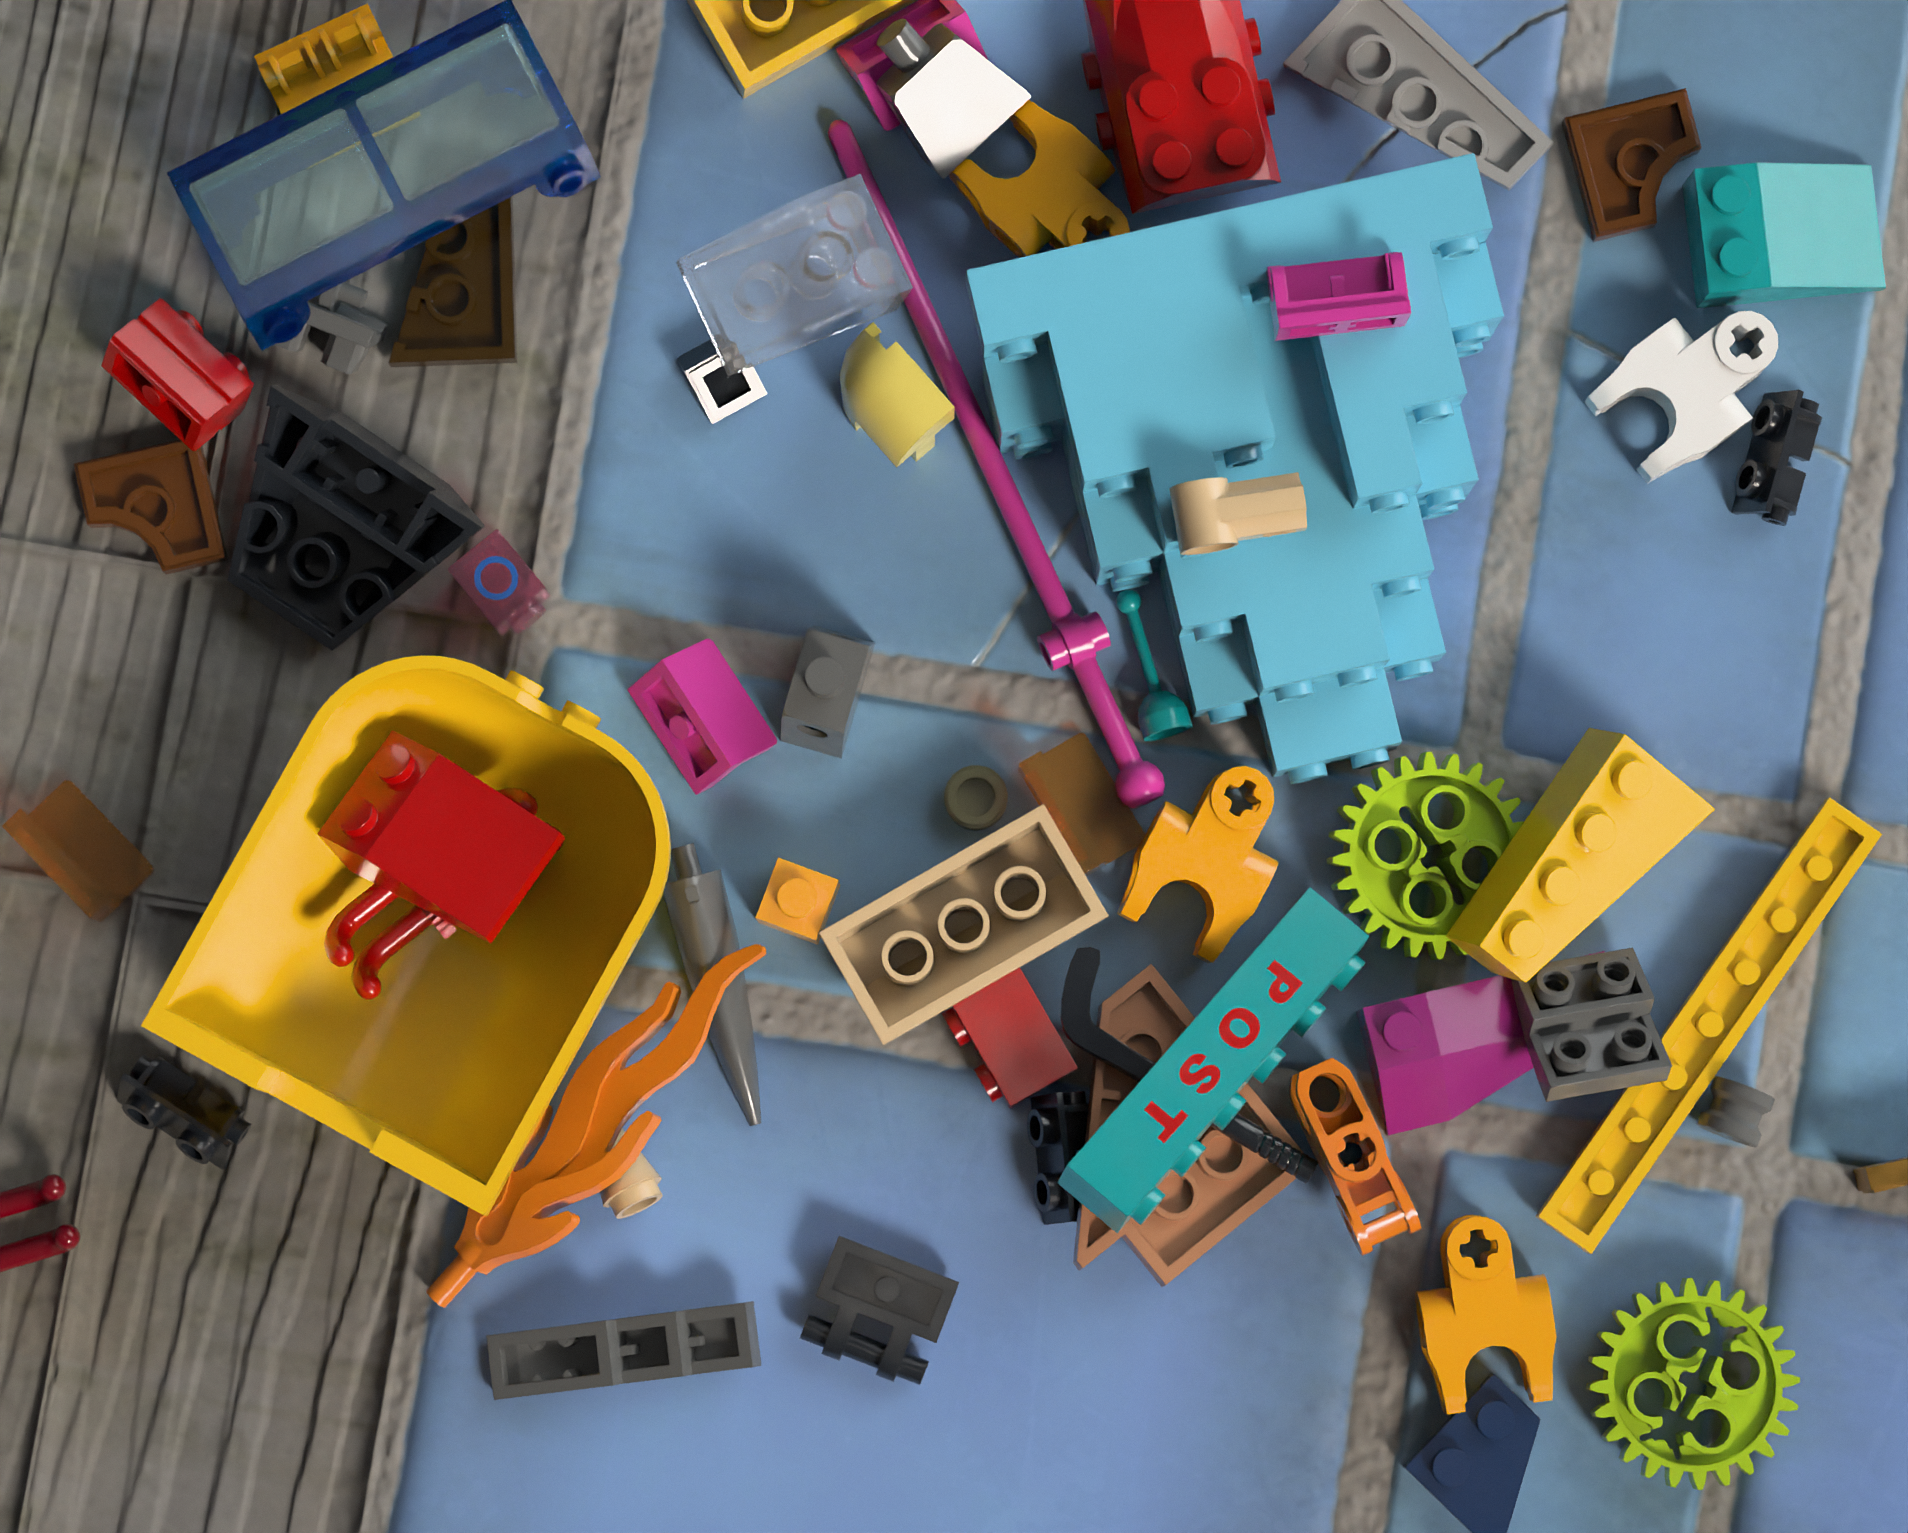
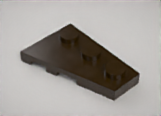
[388,172,517,367]

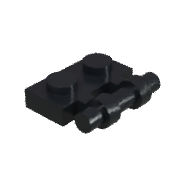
[800,1236,959,1385]

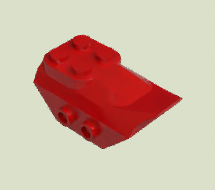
[1081,0,1281,214]

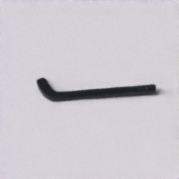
[1060,947,1319,1184]

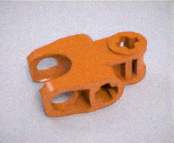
[1289,1058,1421,1256]

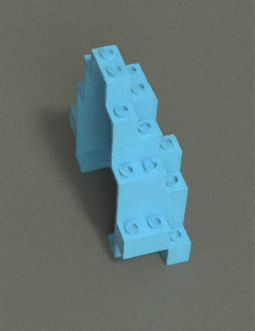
[966,153,1504,784]

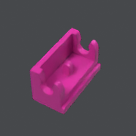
[1266,252,1411,341]

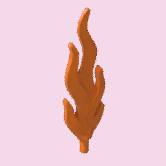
[426,944,766,1308]

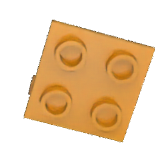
[254,3,421,169]

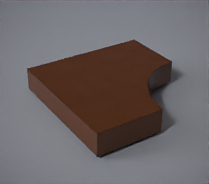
[1562,88,1702,242]
[74,439,228,575]

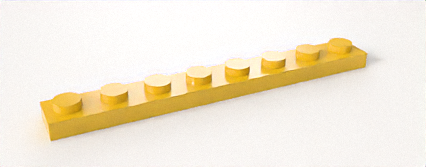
[1535,797,1882,1254]

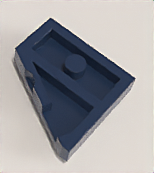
[1403,1373,1541,1533]

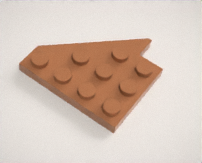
[1073,964,1304,1287]

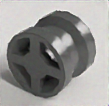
[1696,1076,1775,1147]

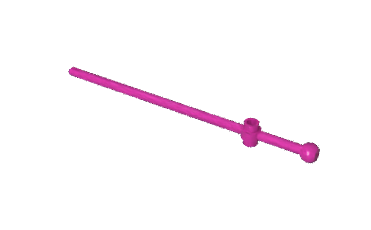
[828,120,1165,809]

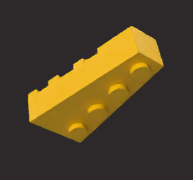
[1446,728,1715,983]

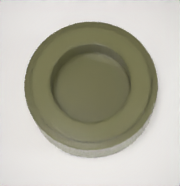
[944,765,1008,831]

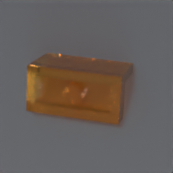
[1018,733,1145,877]
[2,780,154,922]

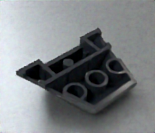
[227,385,485,651]

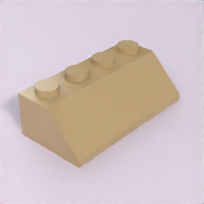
[819,804,1109,1046]

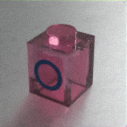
[448,529,550,636]

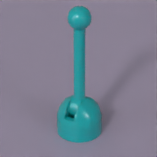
[1116,589,1193,741]

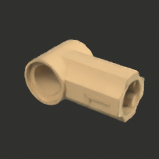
[1169,472,1307,555]

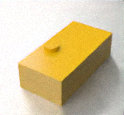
[687,0,917,99]

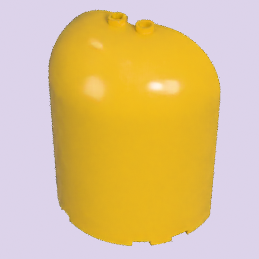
[141,655,671,1216]

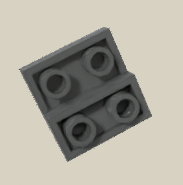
[1511,948,1672,1102]

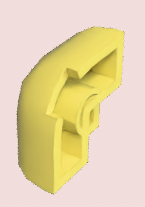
[839,322,955,468]

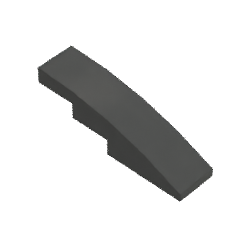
[486,1301,762,1400]

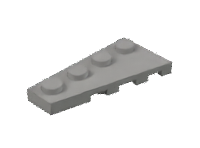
[1283,0,1553,191]

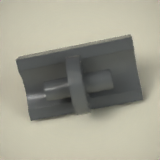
[262,260,389,374]

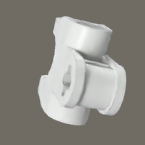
[1585,311,1778,484]

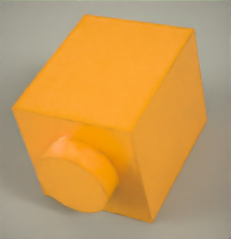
[755,857,840,945]

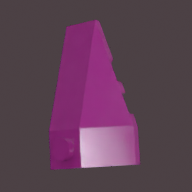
[1356,951,1605,1136]

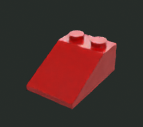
[317,730,565,944]

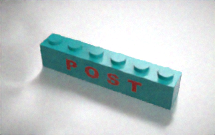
[1057,887,1370,1234]

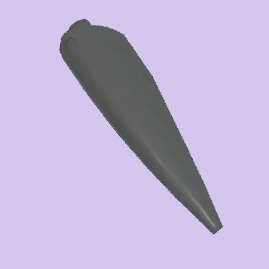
[663,843,761,1126]

